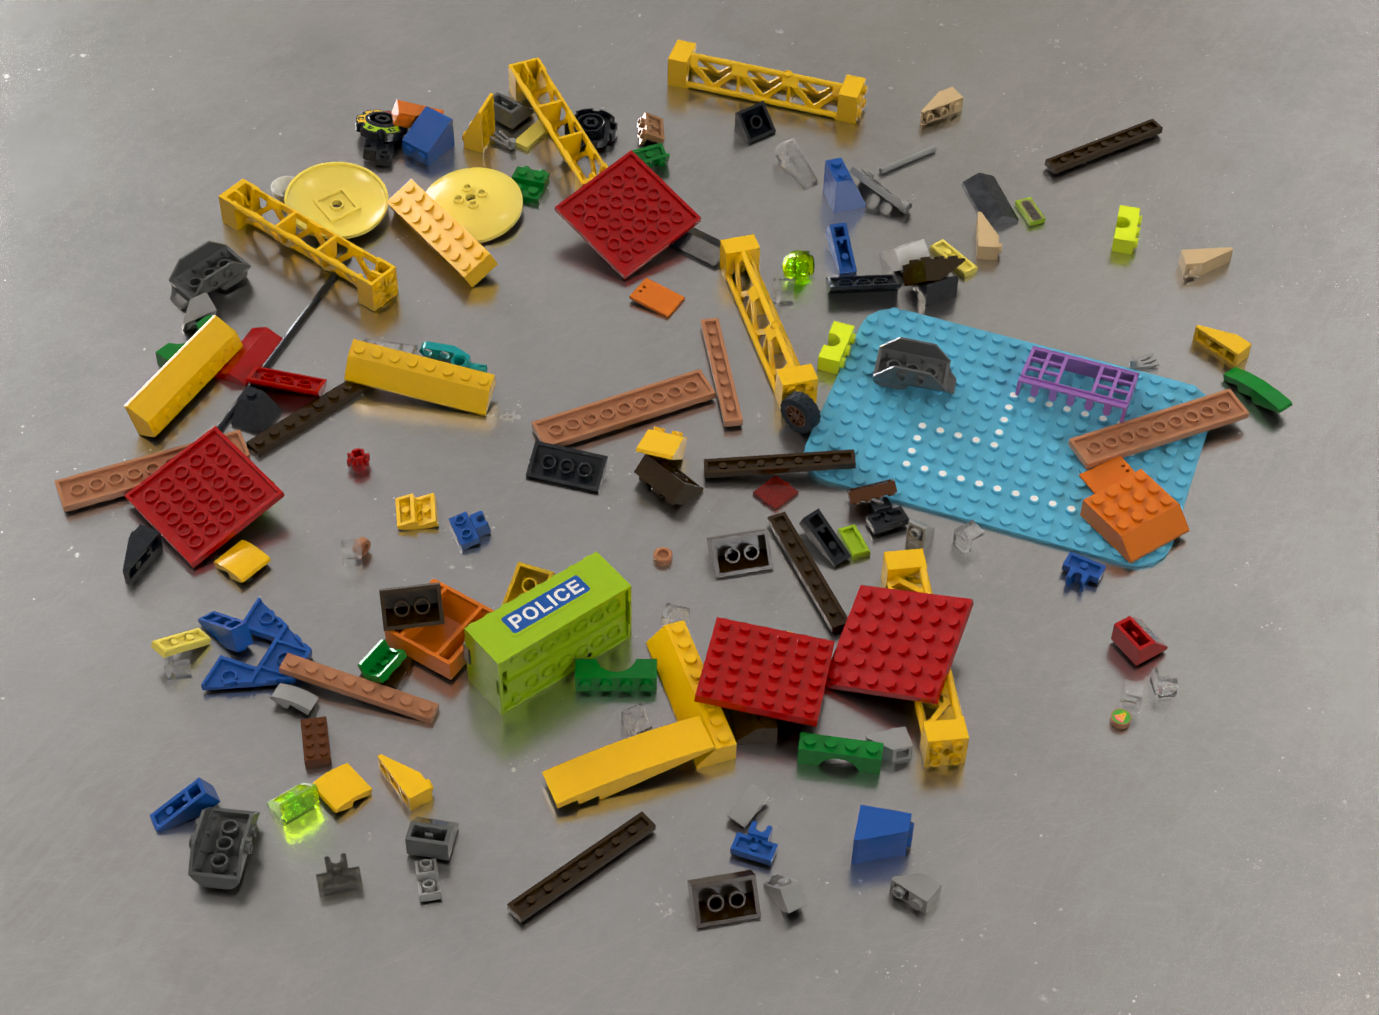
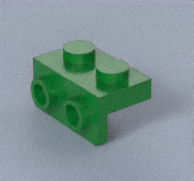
[632,143,670,168]
[358,639,407,683]

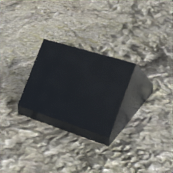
[734,101,776,144]
[913,275,958,307]

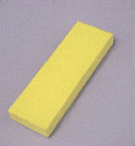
[515,120,548,151]
[929,239,978,279]
[151,628,211,658]

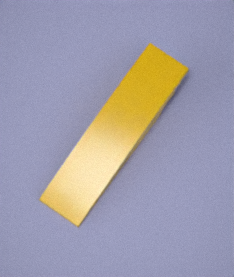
[542,716,715,808]

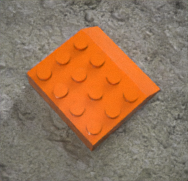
[1080,469,1189,564]
[385,578,494,680]

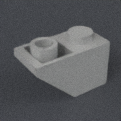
[182,292,217,331]
[905,519,935,552]
[865,726,913,762]
[890,873,942,914]
[763,874,807,913]

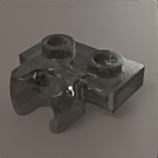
[316,853,363,897]

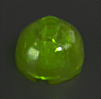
[782,250,815,285]

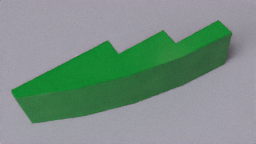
[1223,367,1292,413]

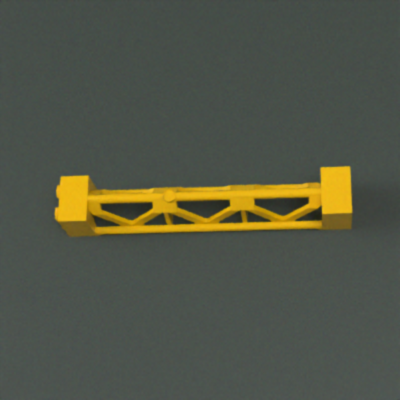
[668,40,868,124]
[508,57,608,191]
[218,179,399,312]
[719,234,818,409]
[881,549,969,767]

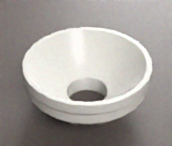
[271,176,294,201]

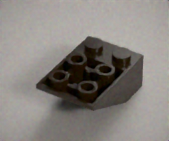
[902,255,965,286]

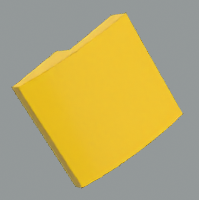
[395,493,439,530]
[214,540,271,583]
[311,763,372,813]

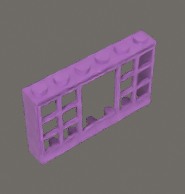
[1015,346,1140,423]

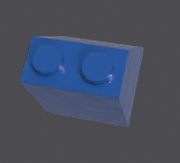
[402,106,455,166]
[823,158,866,213]
[851,805,915,865]

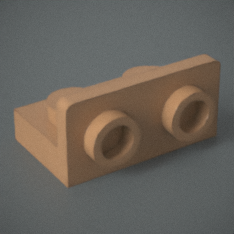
[637,112,665,145]

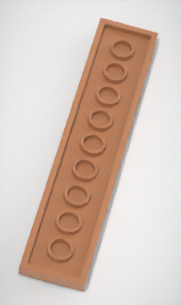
[531,369,716,446]
[1068,388,1249,469]
[54,430,251,512]

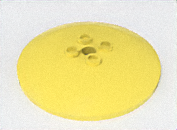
[284,162,389,239]
[426,167,523,243]

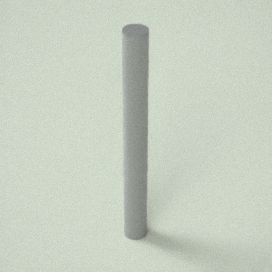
[879,145,937,174]

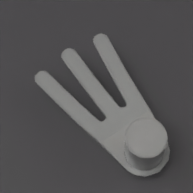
[490,130,516,150]
[1128,353,1160,370]

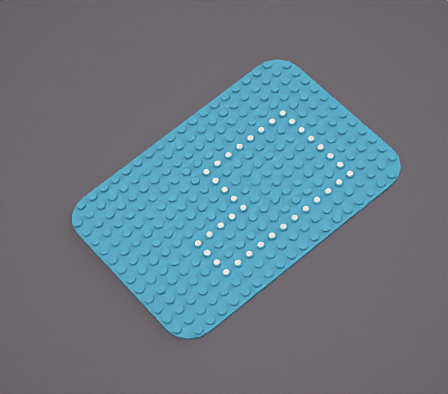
[804,307,1208,567]

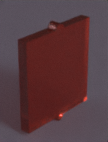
[753,475,799,511]

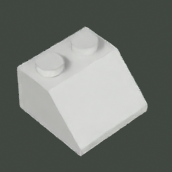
[880,239,930,273]

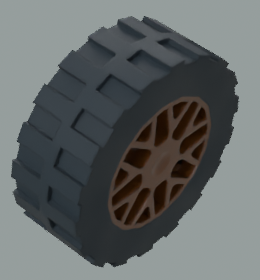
[780,391,821,434]

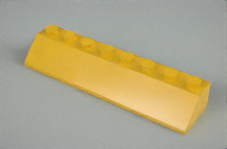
[124,315,243,437]
[344,339,496,416]
[646,620,737,769]

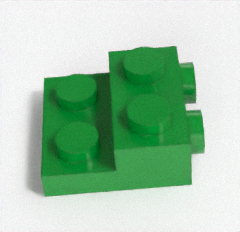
[512,166,550,205]

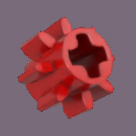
[347,448,370,472]

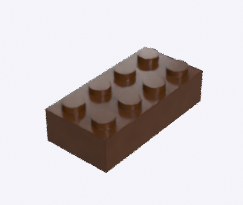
[847,478,897,505]
[300,716,332,769]

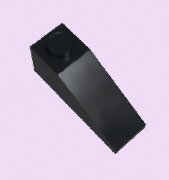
[799,508,851,567]
[123,524,162,585]

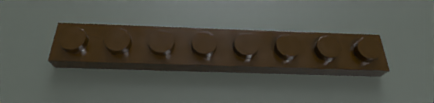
[1045,119,1163,174]
[246,381,371,457]
[704,449,856,478]
[767,512,848,633]
[507,811,656,923]

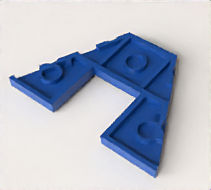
[201,597,312,690]

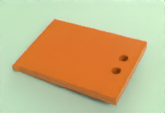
[629,278,685,318]
[1079,456,1135,494]

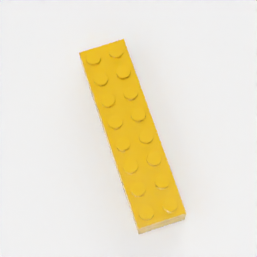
[386,179,498,288]

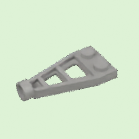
[849,167,913,214]

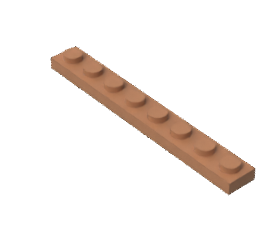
[701,318,743,427]
[279,653,439,724]

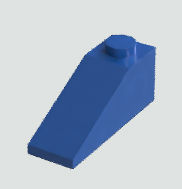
[826,222,857,275]
[198,611,253,652]
[150,777,221,832]

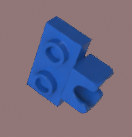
[449,511,491,550]
[1062,552,1106,592]
[730,821,778,866]

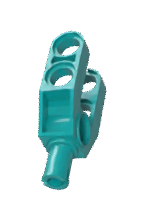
[419,341,488,373]

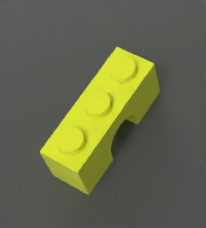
[1112,205,1142,255]
[817,321,857,375]

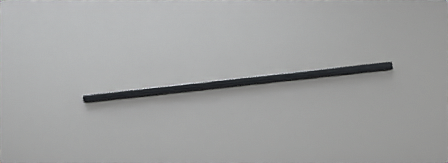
[216,257,352,432]

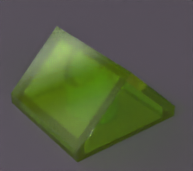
[266,782,320,826]

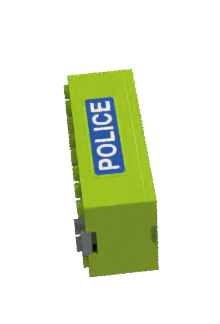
[463,551,632,715]

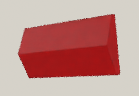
[215,327,283,387]
[246,366,327,397]

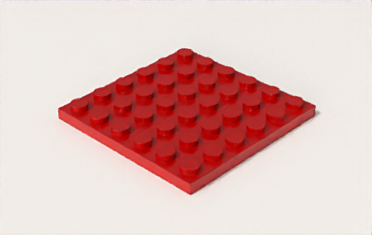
[554,150,702,280]
[124,426,285,568]
[825,585,974,704]
[694,617,835,727]

